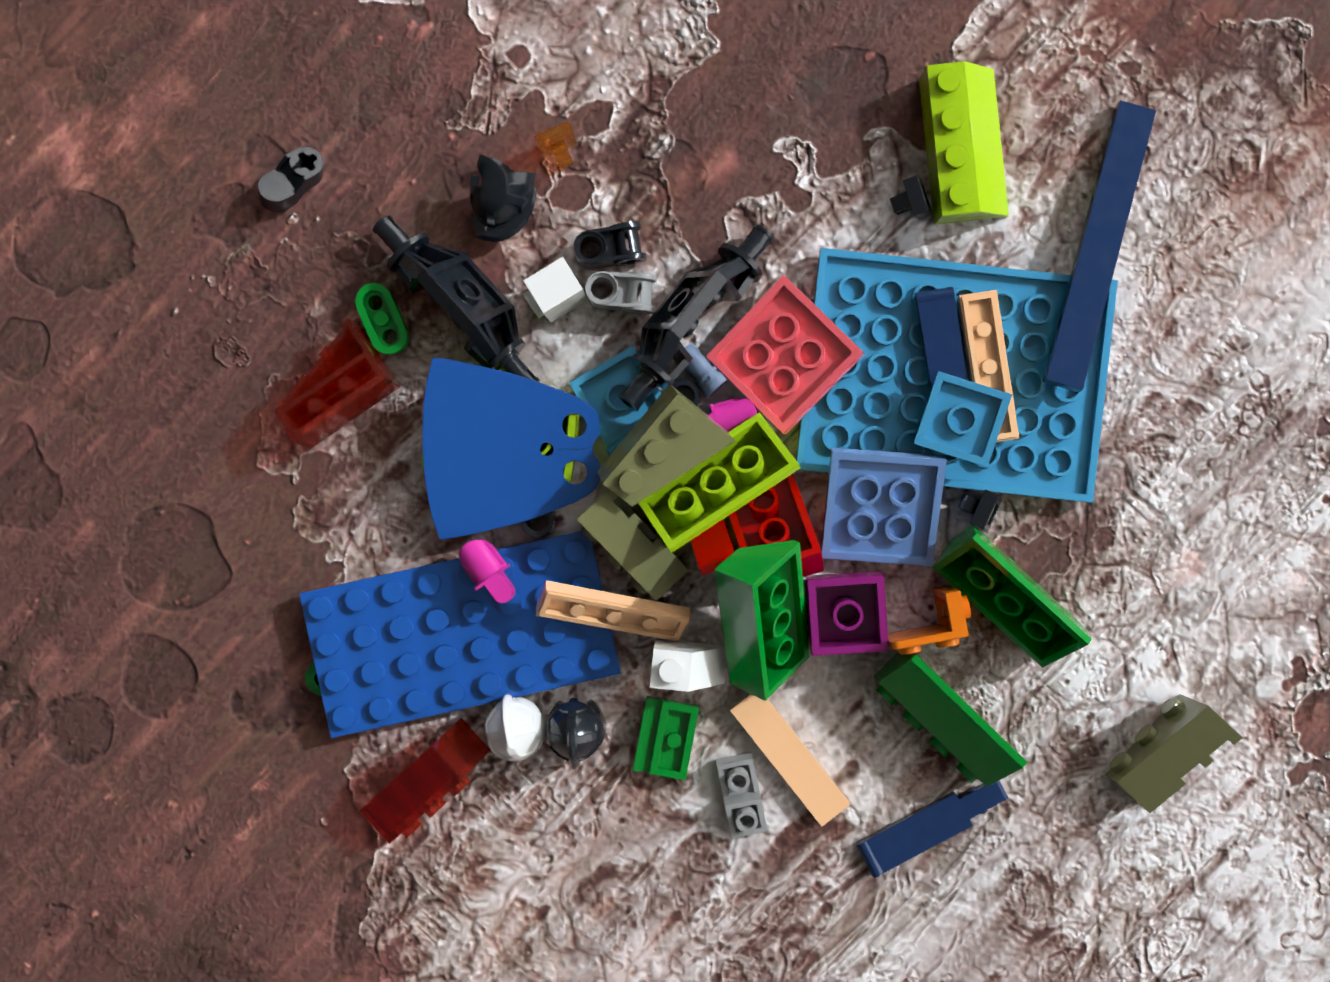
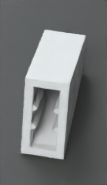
[649,639,727,692]

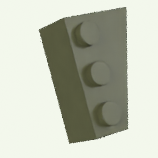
[597,385,735,506]
[577,489,689,601]
[1105,694,1243,813]

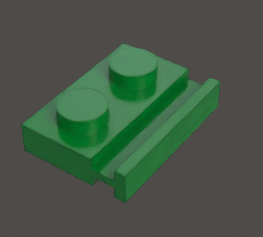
[633,696,699,781]

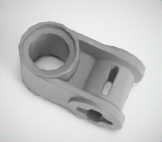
[585,271,657,314]

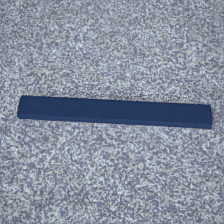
[1042,100,1156,392]

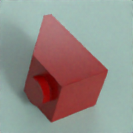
[691,520,734,576]

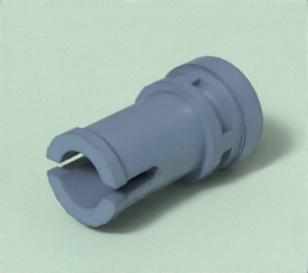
[685,342,729,399]

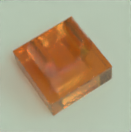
[534,121,577,169]

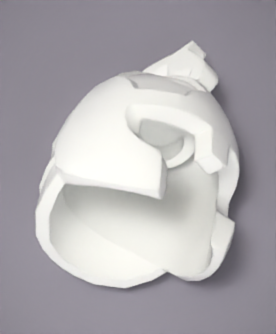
[484,694,546,762]

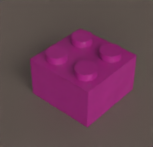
[805,571,889,656]

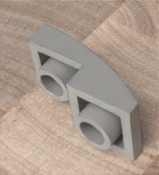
[716,752,768,839]

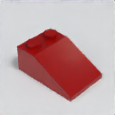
[729,474,824,577]

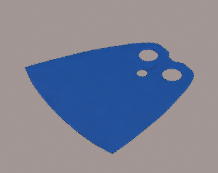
[422,357,600,540]

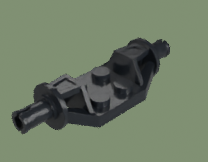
[372,215,540,382]
[618,225,774,412]

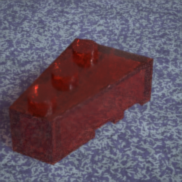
[274,318,400,449]
[360,718,490,844]

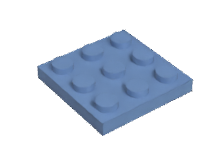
[821,448,947,566]

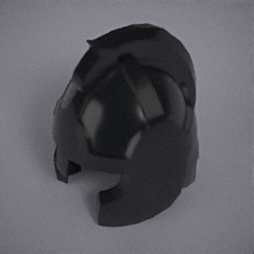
[469,155,537,242]
[546,698,606,770]

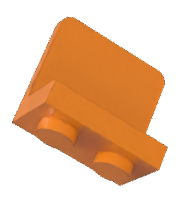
[888,585,971,655]

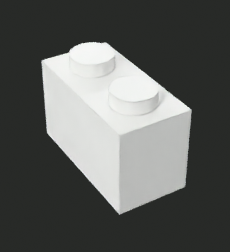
[523,256,588,323]

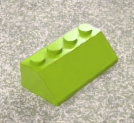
[919,61,1009,225]
[638,412,801,553]

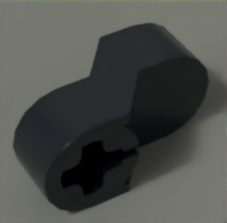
[258,147,324,212]

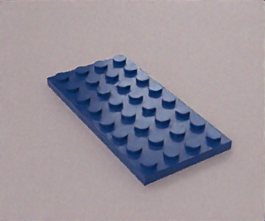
[299,531,621,738]

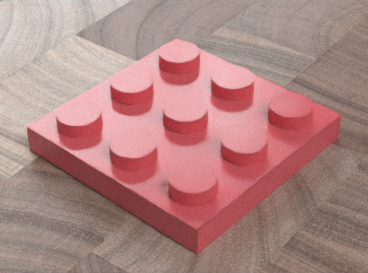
[706,275,865,435]

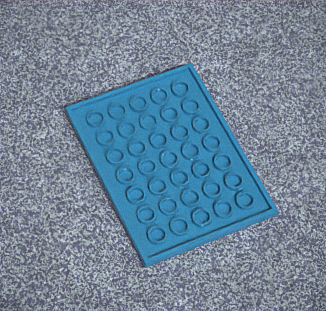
[796,248,1118,503]

